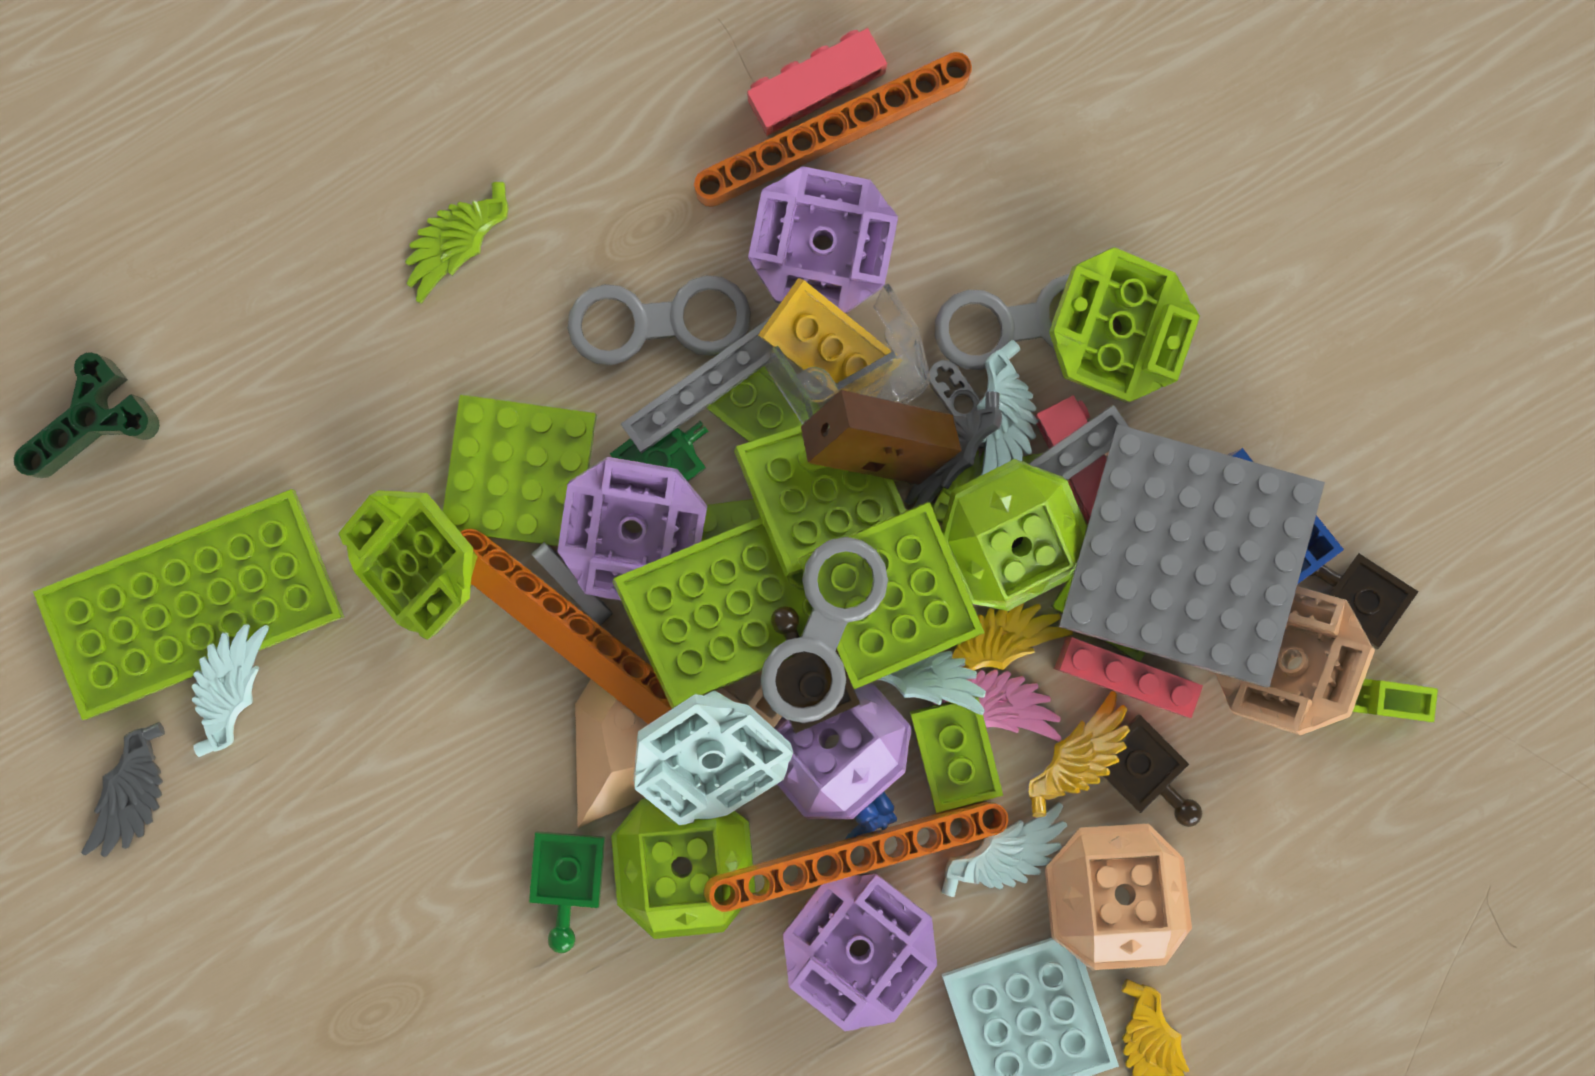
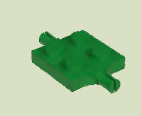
[610,420,709,482]

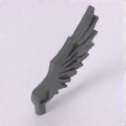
[905,391,1002,507]
[81,722,165,857]

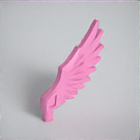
[933,669,1062,742]

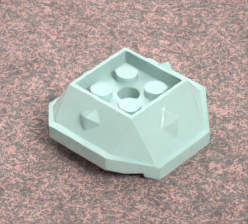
[634,690,793,825]

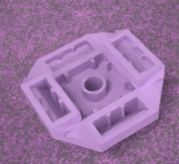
[748,166,898,314]
[558,457,707,600]
[774,682,912,819]
[783,872,937,1031]

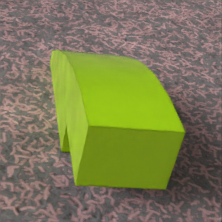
[1352,679,1438,723]

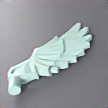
[976,340,1038,475]
[192,624,269,757]
[878,651,986,715]
[941,802,1067,897]

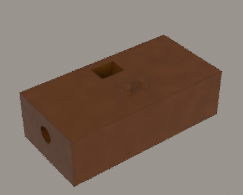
[801,390,962,485]

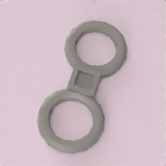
[935,274,1114,370]
[567,275,751,365]
[760,537,888,723]

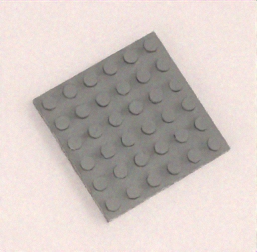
[1059,424,1325,688]

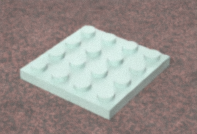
[941,937,1119,1076]

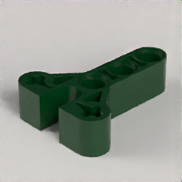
[13,352,160,478]

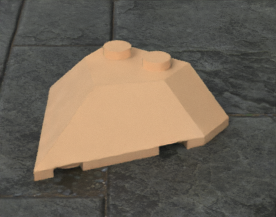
[575,679,648,828]

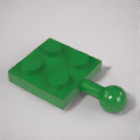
[529,831,605,953]

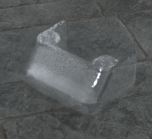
[766,283,931,428]

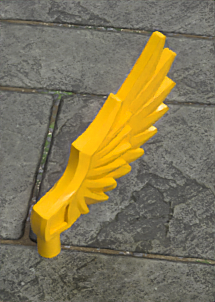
[951,603,1073,670]
[1028,691,1130,818]
[1121,979,1189,1076]

